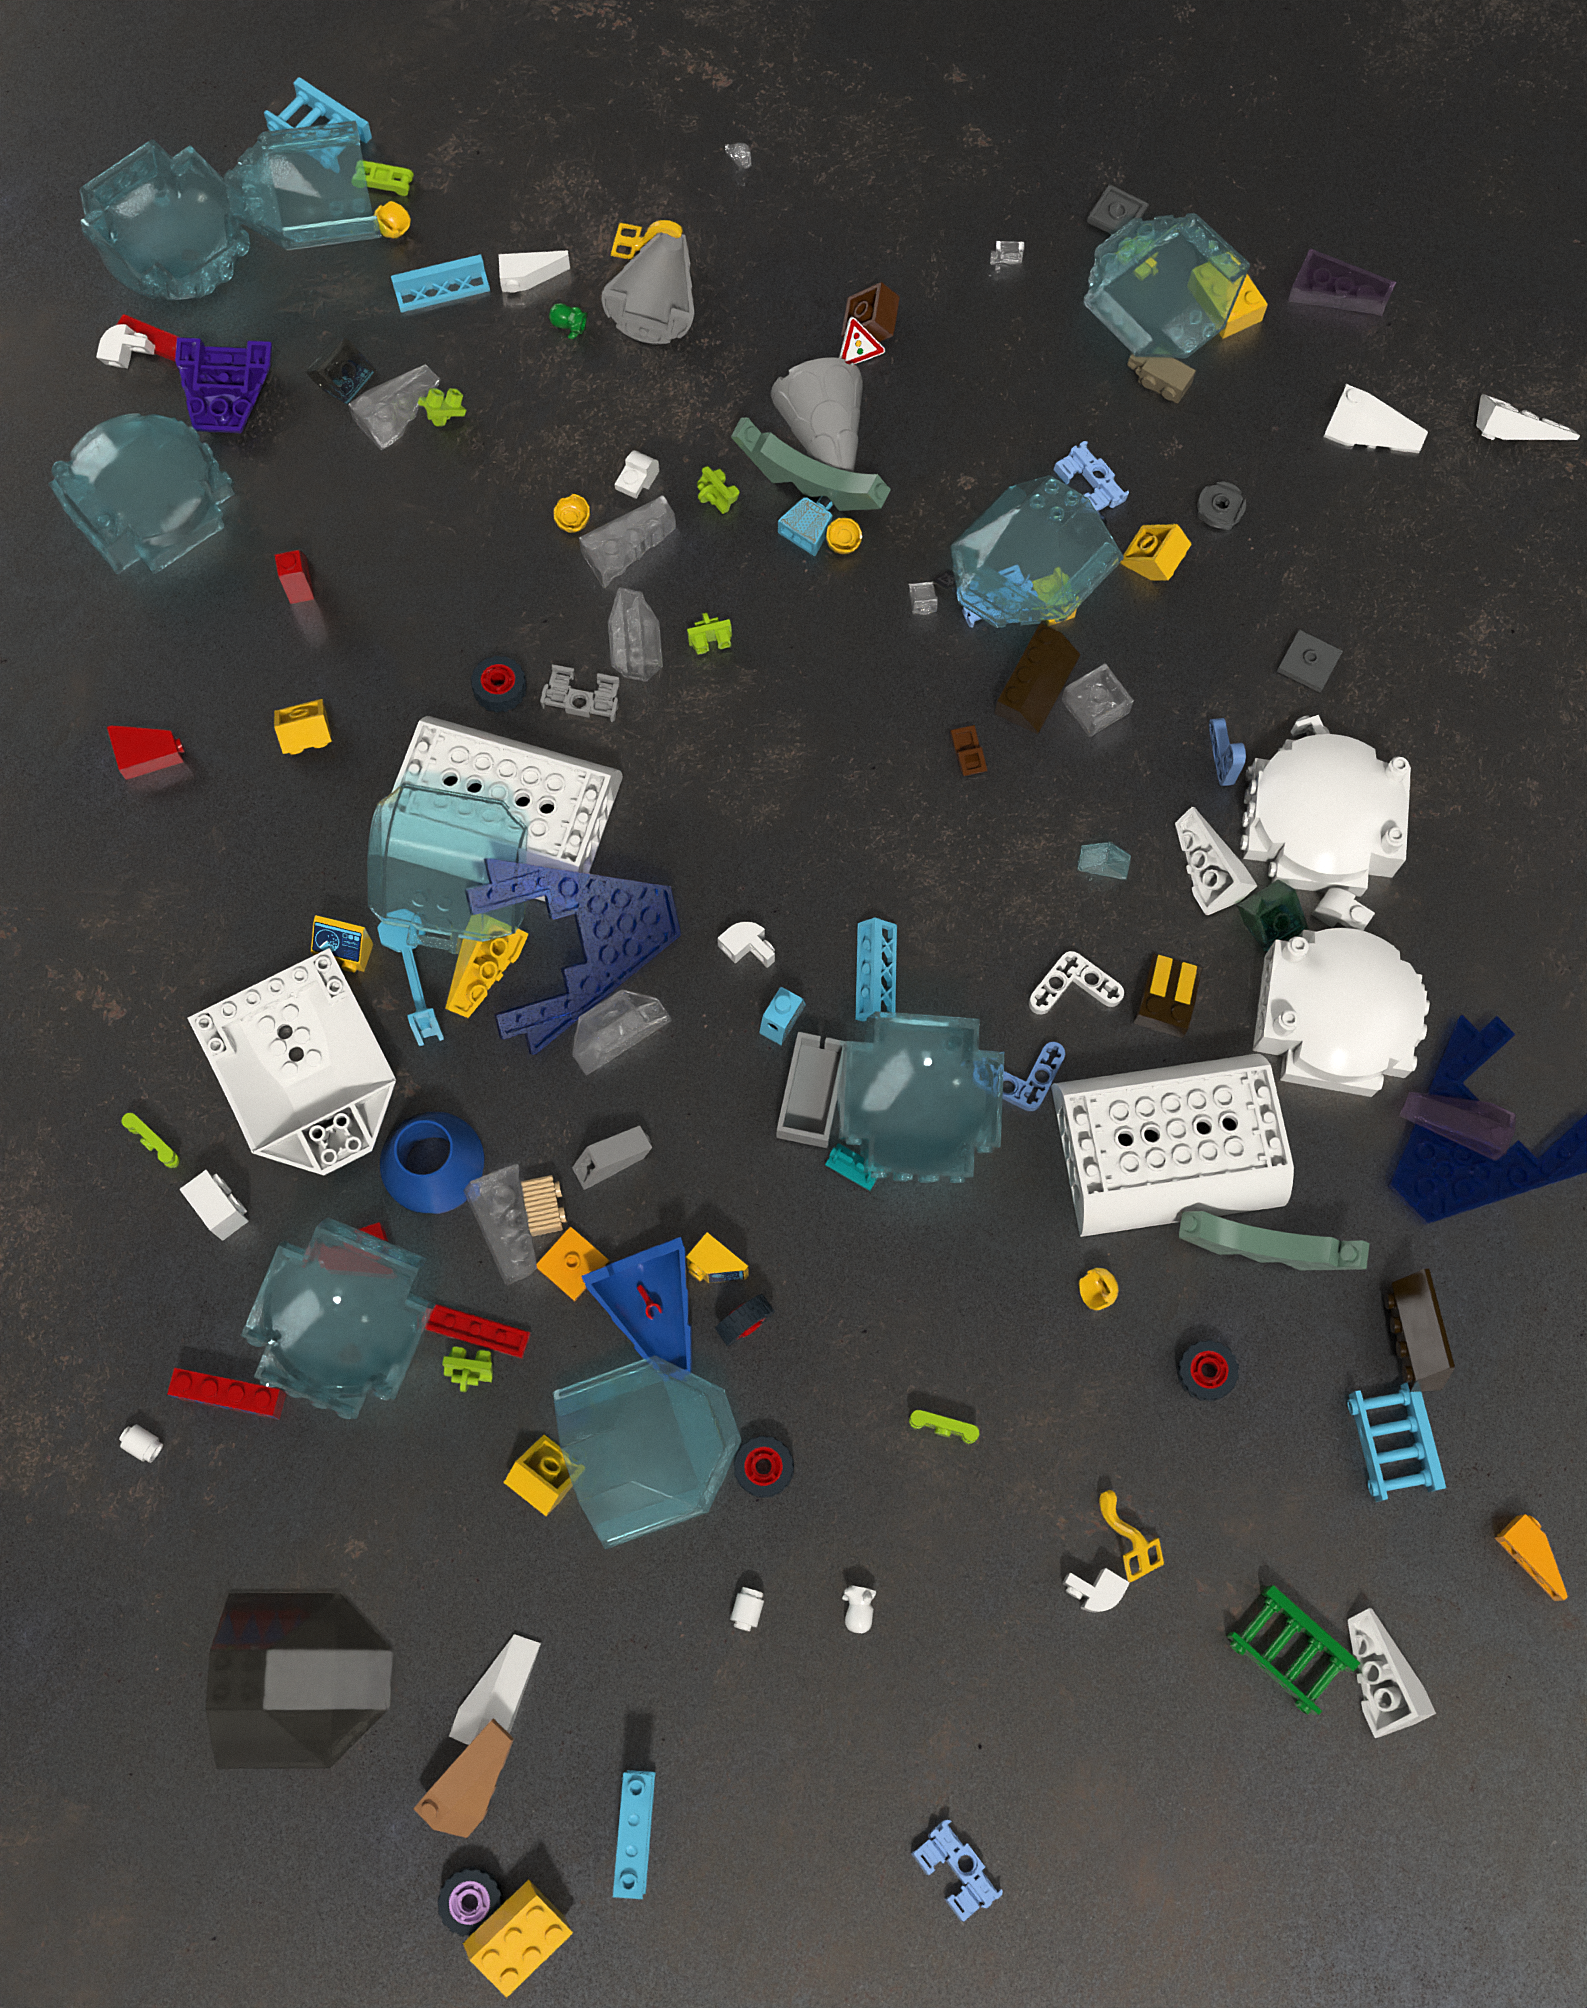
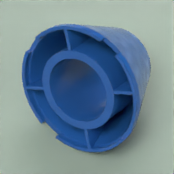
[380,1111,485,1214]

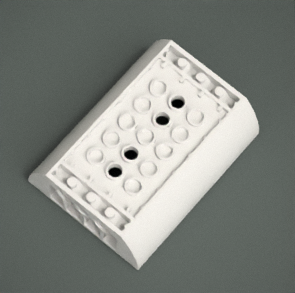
[383,716,623,910]
[1051,1054,1294,1237]

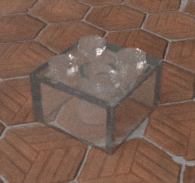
[1062,663,1134,737]

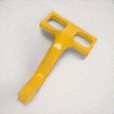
[611,220,683,260]
[1099,1490,1164,1582]

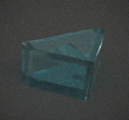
[1077,842,1131,880]

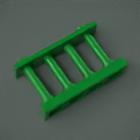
[1226,1585,1360,1715]

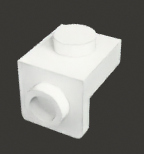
[1291,715,1330,736]

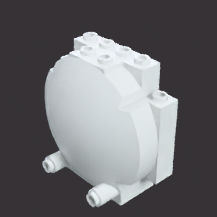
[1240,734,1411,897]
[1253,928,1430,1097]

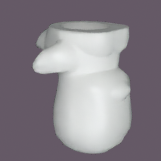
[842,1585,876,1634]

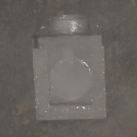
[990,241,1024,274]
[909,582,938,615]

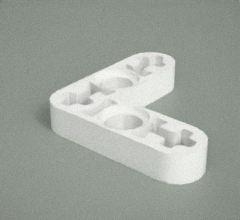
[1029,951,1124,1015]

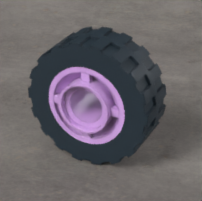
[437,1866,503,1937]

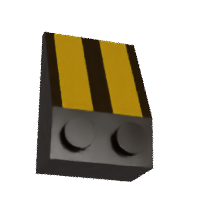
[1133,953,1202,1038]

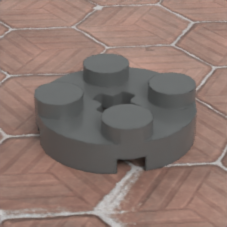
[1197,482,1246,530]

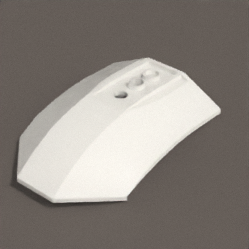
[188,948,397,1176]

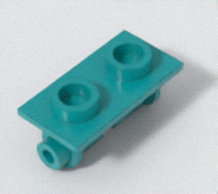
[825,1143,883,1191]

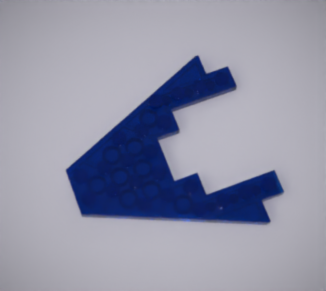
[464,858,681,1055]
[1388,1015,1587,1226]

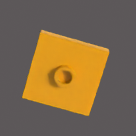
[535,1226,610,1302]

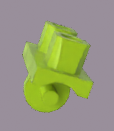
[417,388,466,427]
[697,466,740,514]
[687,612,732,655]
[442,1346,493,1392]

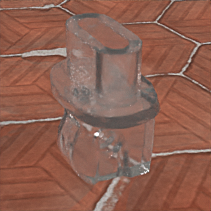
[725,143,751,168]

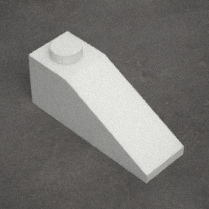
[499,251,570,293]

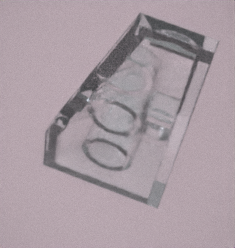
[348,364,441,451]

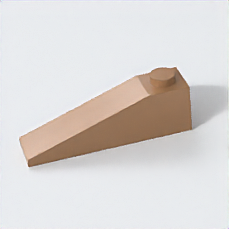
[414,1718,514,1838]

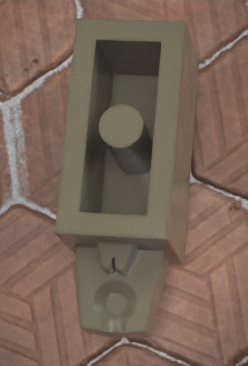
[1127,349,1196,404]

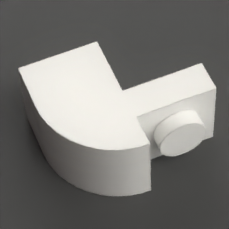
[96,325,155,369]
[615,450,659,499]
[1311,888,1375,931]
[718,922,775,968]
[1062,1568,1130,1612]

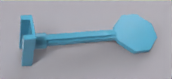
[377,908,444,1046]

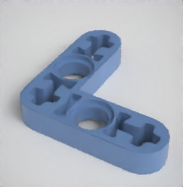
[1209,718,1246,786]
[972,1042,1065,1111]

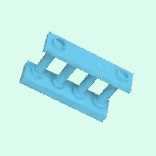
[264,77,372,173]
[1347,1383,1446,1502]
[613,1770,656,1899]

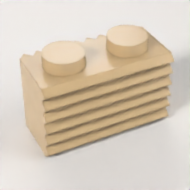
[521,1175,567,1236]

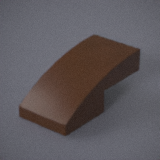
[950,725,987,777]

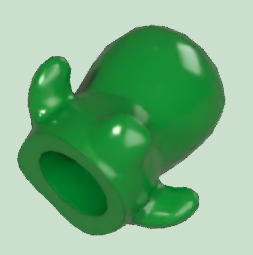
[549,303,587,339]

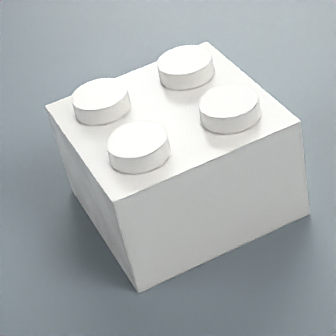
[179,1170,248,1241]

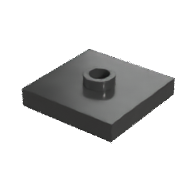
[1087,184,1149,240]
[1277,630,1343,693]

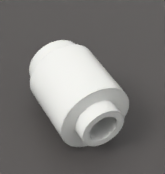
[119,1424,163,1463]
[730,1587,764,1631]

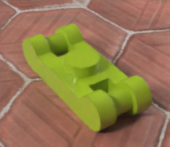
[351,160,414,196]
[121,1113,180,1168]
[909,1410,979,1444]

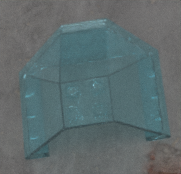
[224,121,381,250]
[1084,213,1250,358]
[951,475,1124,628]
[553,1355,742,1550]

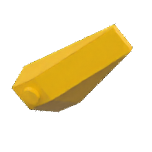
[445,910,529,1018]

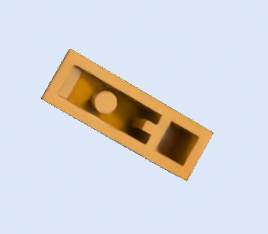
[1495,1514,1568,1601]

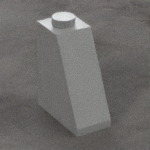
[572,1126,652,1190]

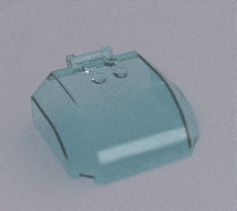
[367,783,528,954]

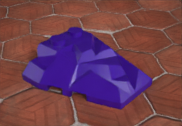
[175,337,272,433]

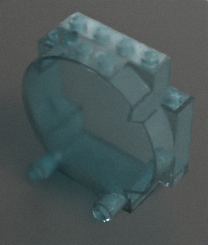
[79,139,250,300]
[48,413,234,575]
[837,1011,1004,1183]
[241,1217,436,1419]

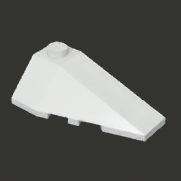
[1324,384,1428,453]
[1476,394,1580,440]
[1175,807,1257,915]
[1348,1608,1436,1738]

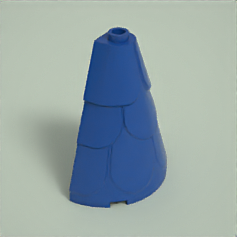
[581,1237,692,1384]

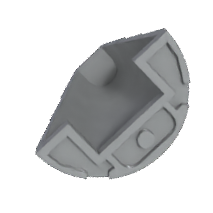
[601,233,695,344]
[771,358,863,472]

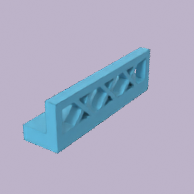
[391,254,490,312]
[855,917,897,1022]

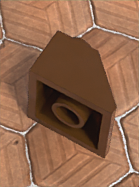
[841,282,900,342]

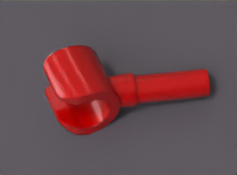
[637,1285,663,1319]

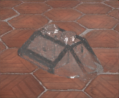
[608,587,663,682]
[572,990,672,1076]

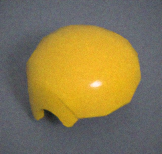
[373,201,411,239]
[554,494,590,533]
[826,518,862,554]
[1079,1268,1119,1311]

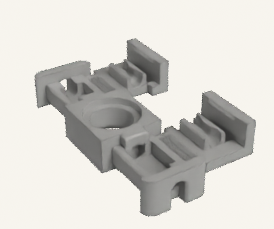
[540,664,620,722]

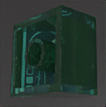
[1237,879,1309,953]

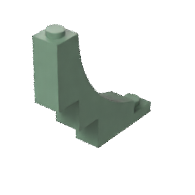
[731,417,891,511]
[1178,1211,1369,1271]

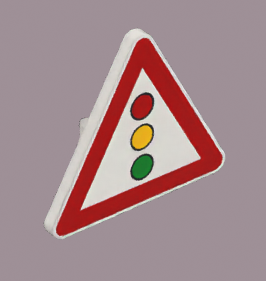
[839,317,885,365]

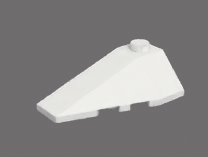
[449,1634,541,1745]

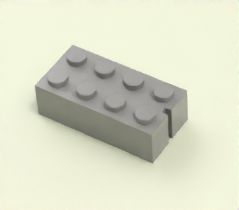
[776,1032,849,1148]

